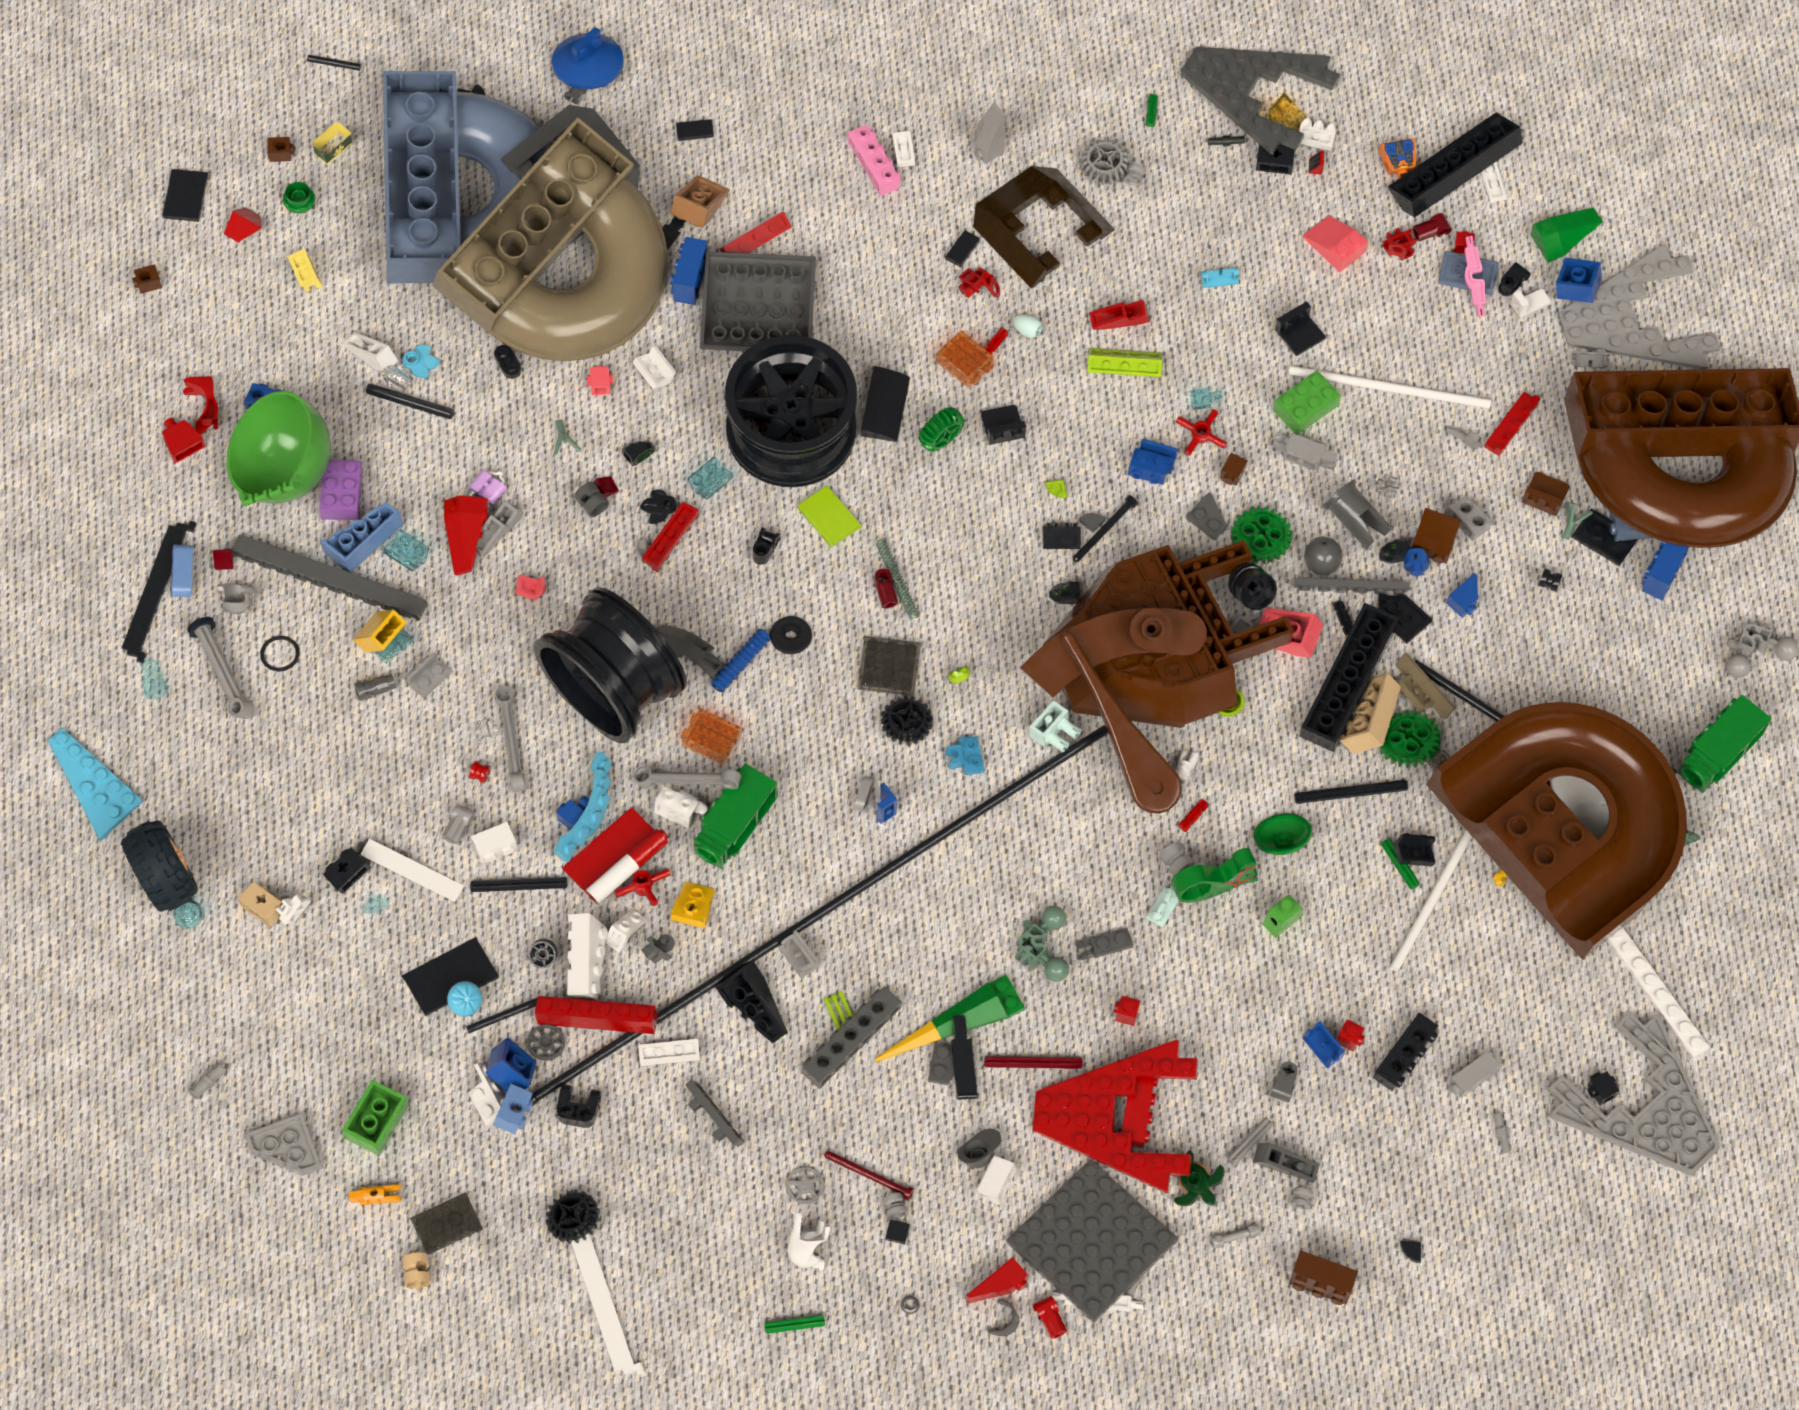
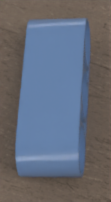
[171,544,193,598]

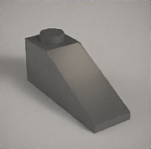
[1253,1143,1320,1183]

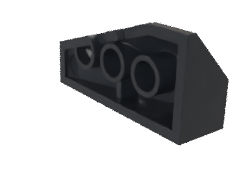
[716,962,788,1044]

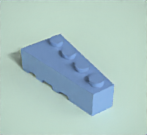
[320,502,403,573]

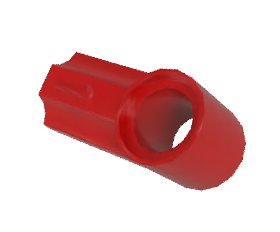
[1032,1296,1067,1340]

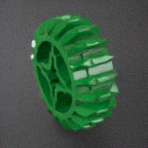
[918,407,965,452]

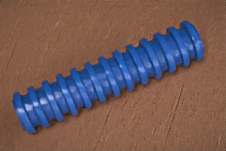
[711,629,771,693]

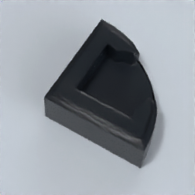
[1400,1241,1421,1263]

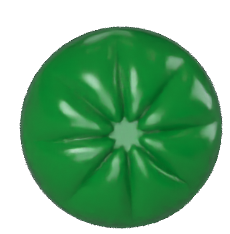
[283,182,315,214]

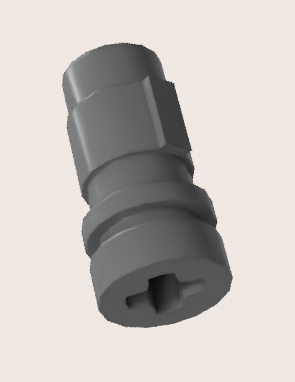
[354,674,396,701]

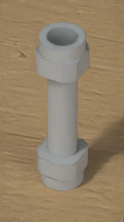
[1210,1224,1260,1248]

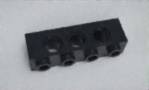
[1373,1012,1439,1092]

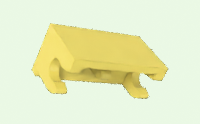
[288,249,322,292]

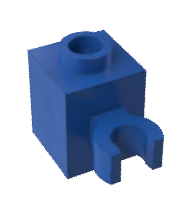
[557,796,589,830]

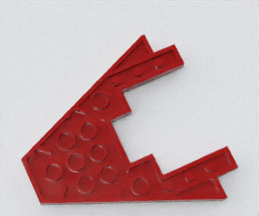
[1033,1040,1198,1193]

